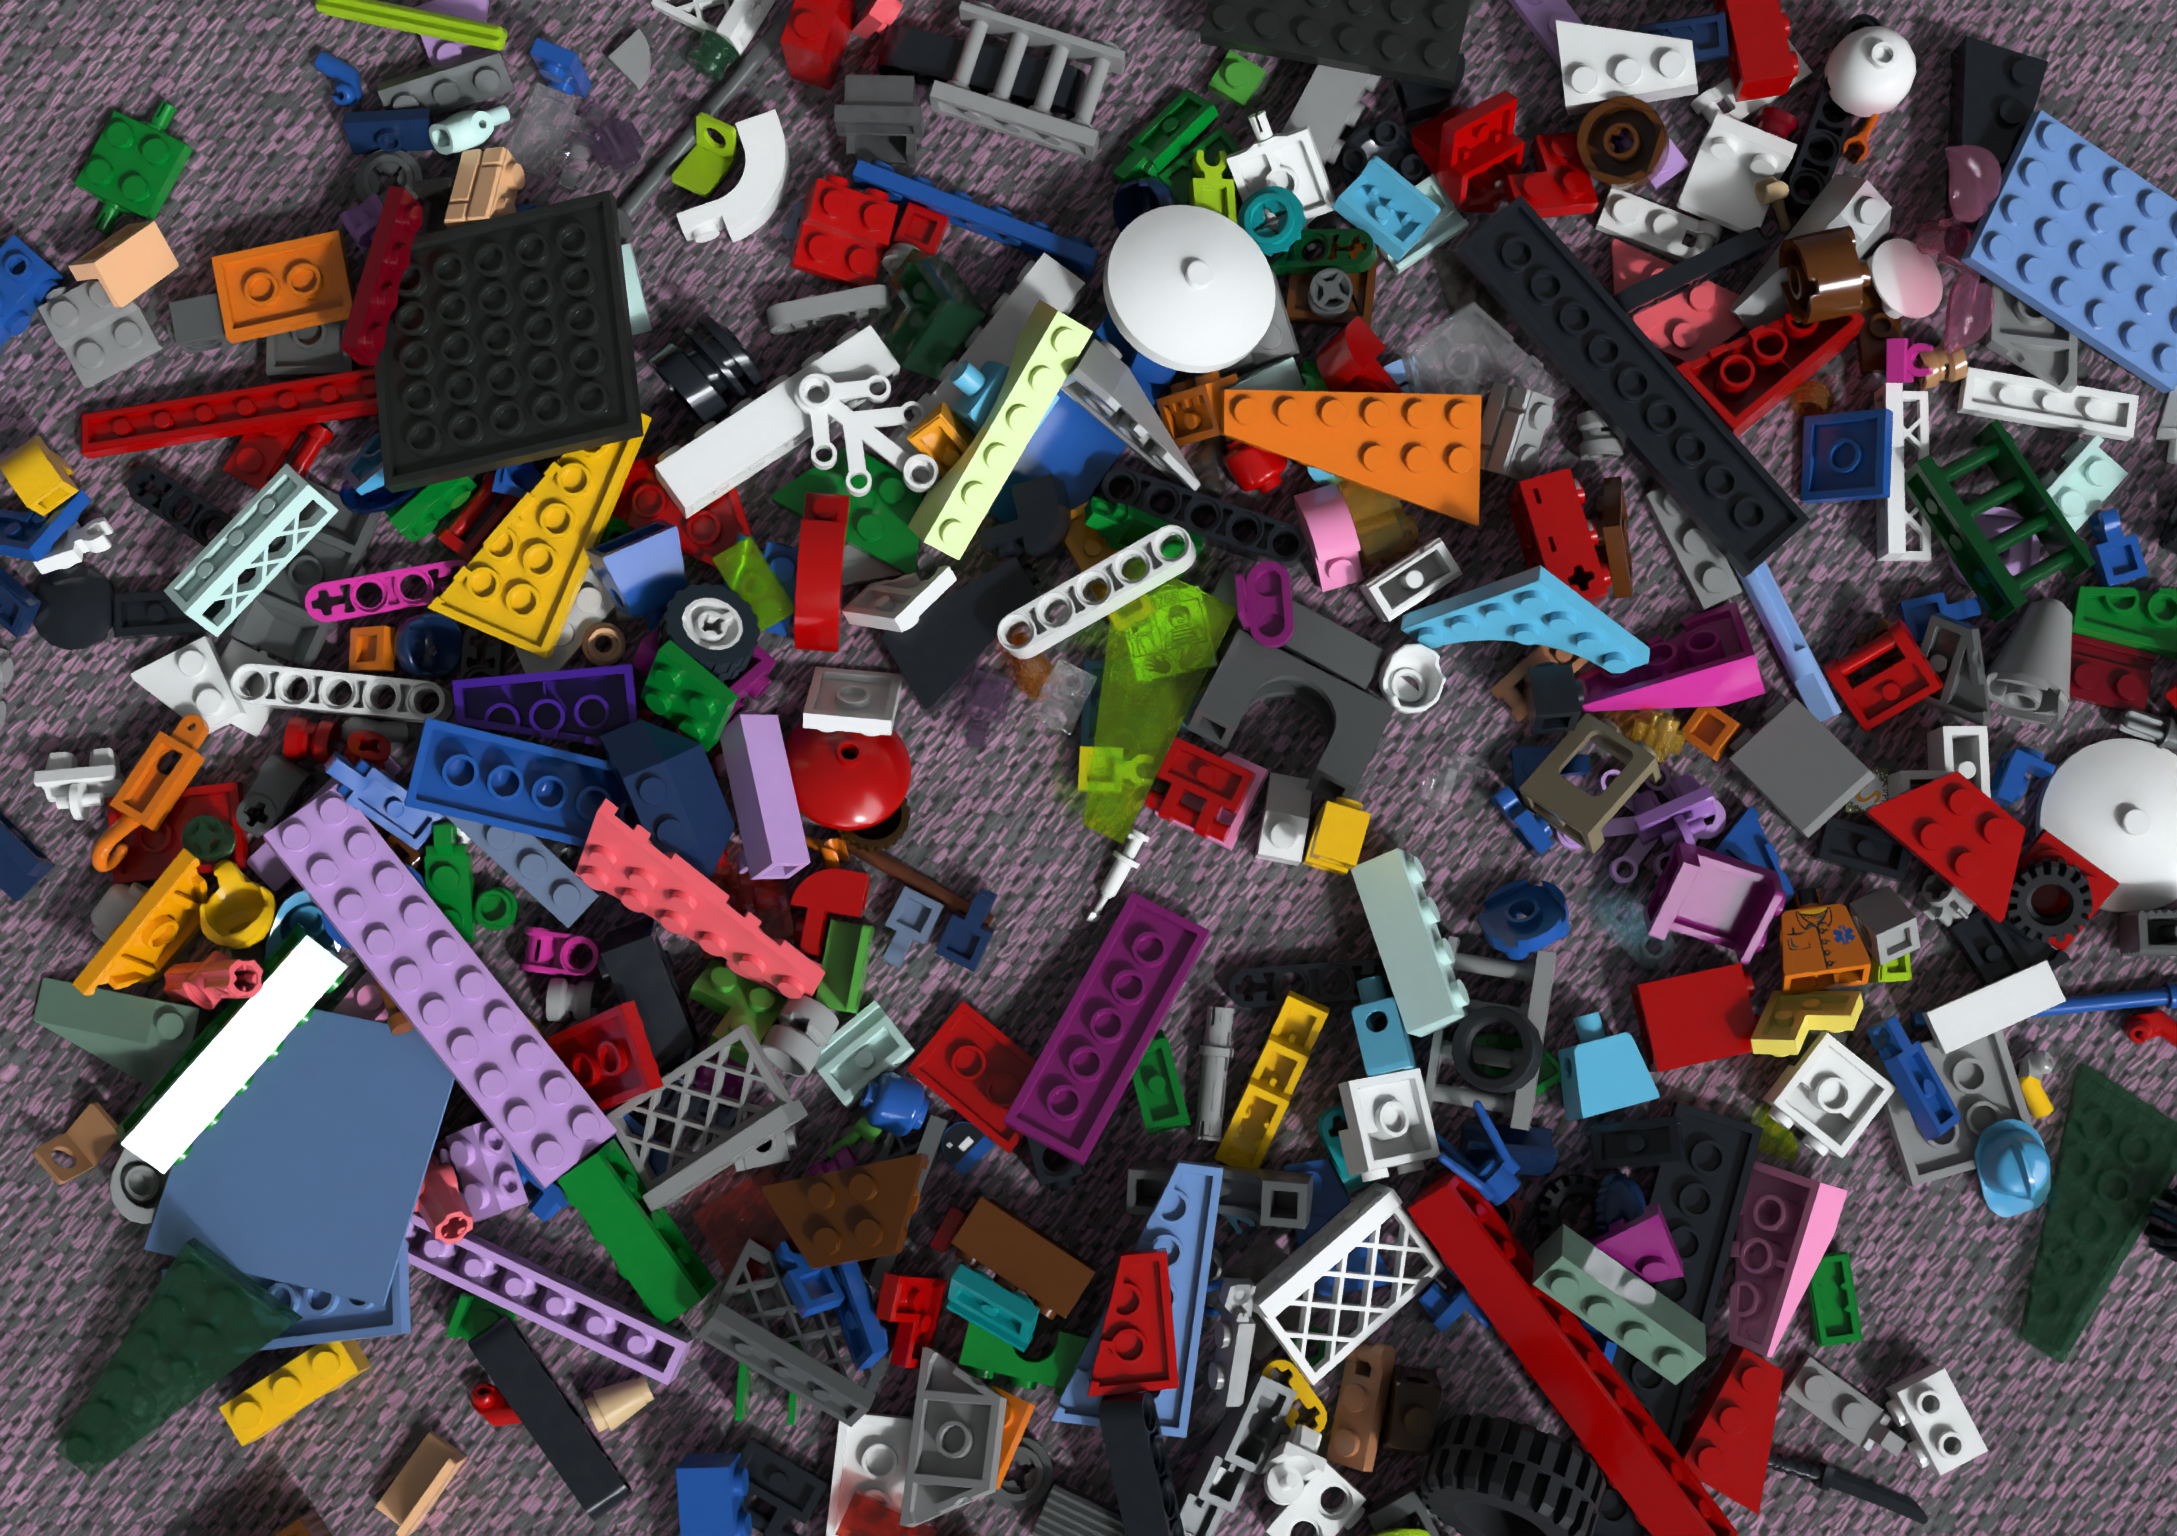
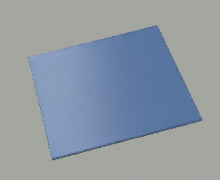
[144,999,455,1306]

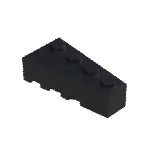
[1945,36,2048,231]

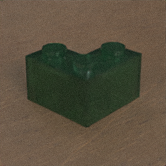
[882,248,987,380]

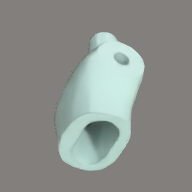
[429,105,510,155]

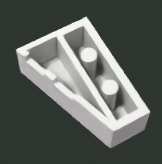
[1555,20,1698,116]

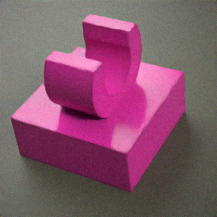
[1886,338,1933,383]

